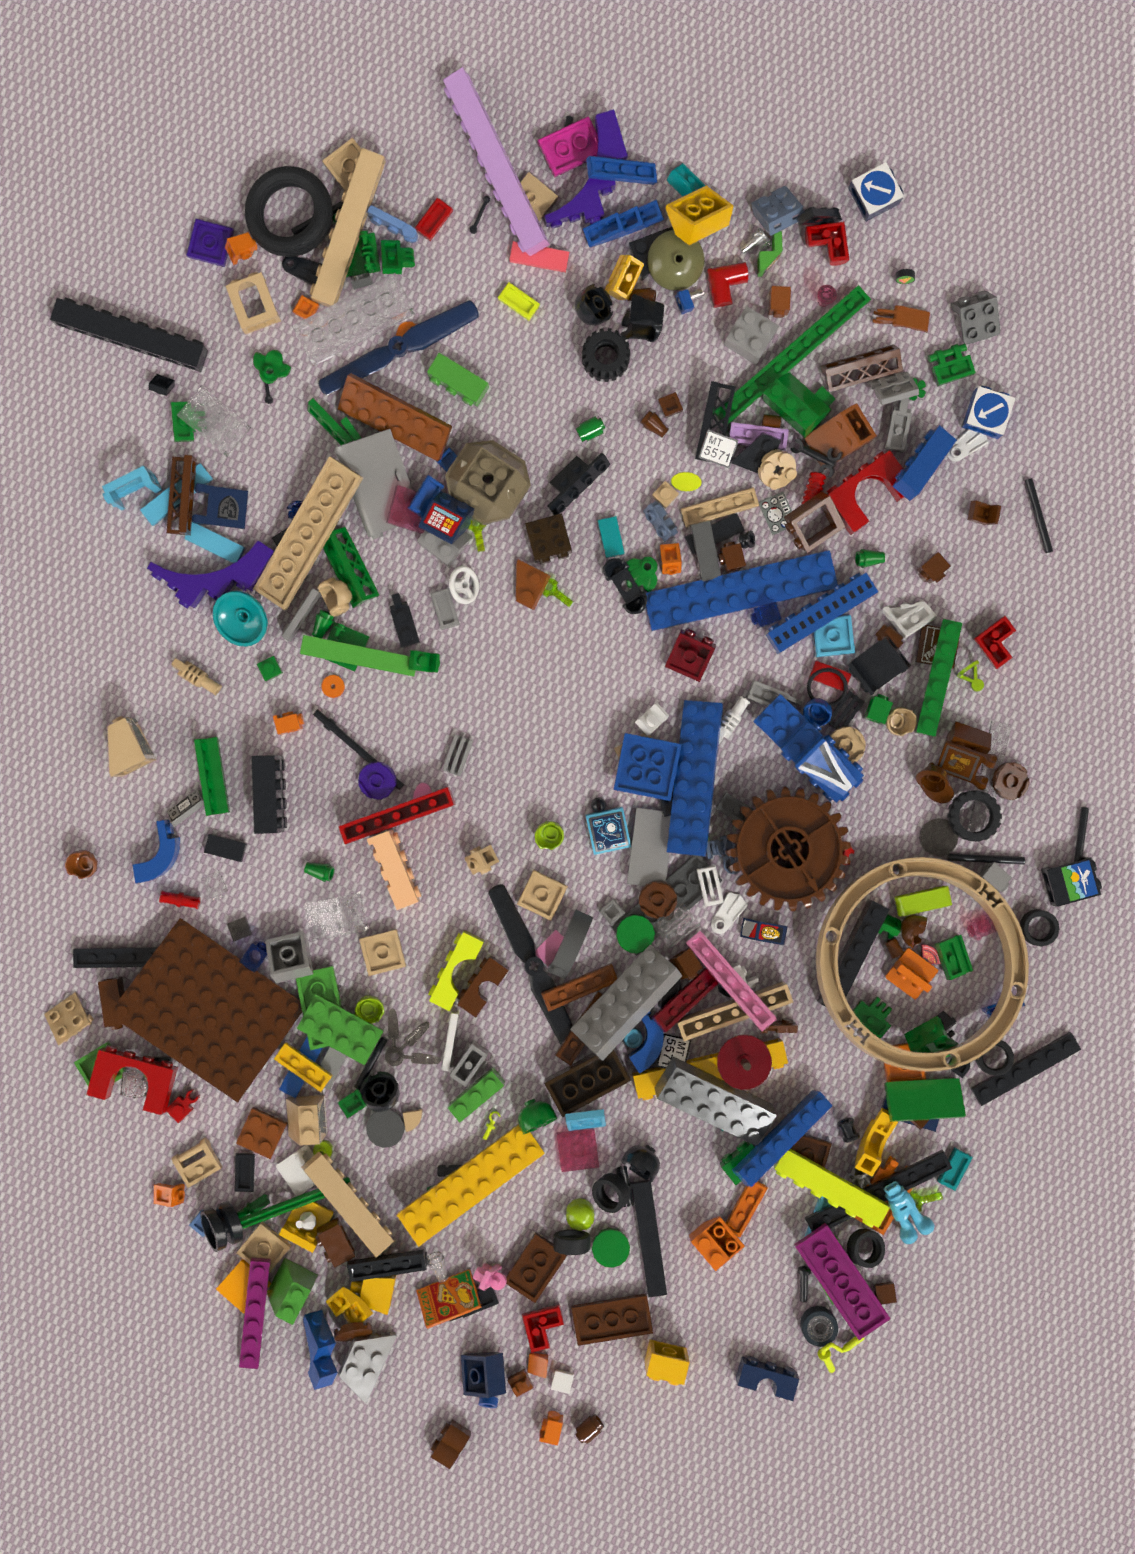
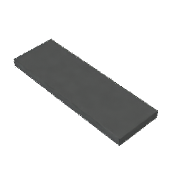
[611,855,723,956]

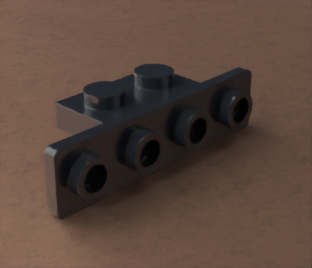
[547,453,610,515]

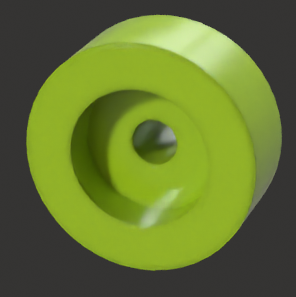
[313,1140,333,1157]

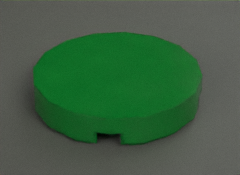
[616,915,655,954]
[592,1228,630,1268]

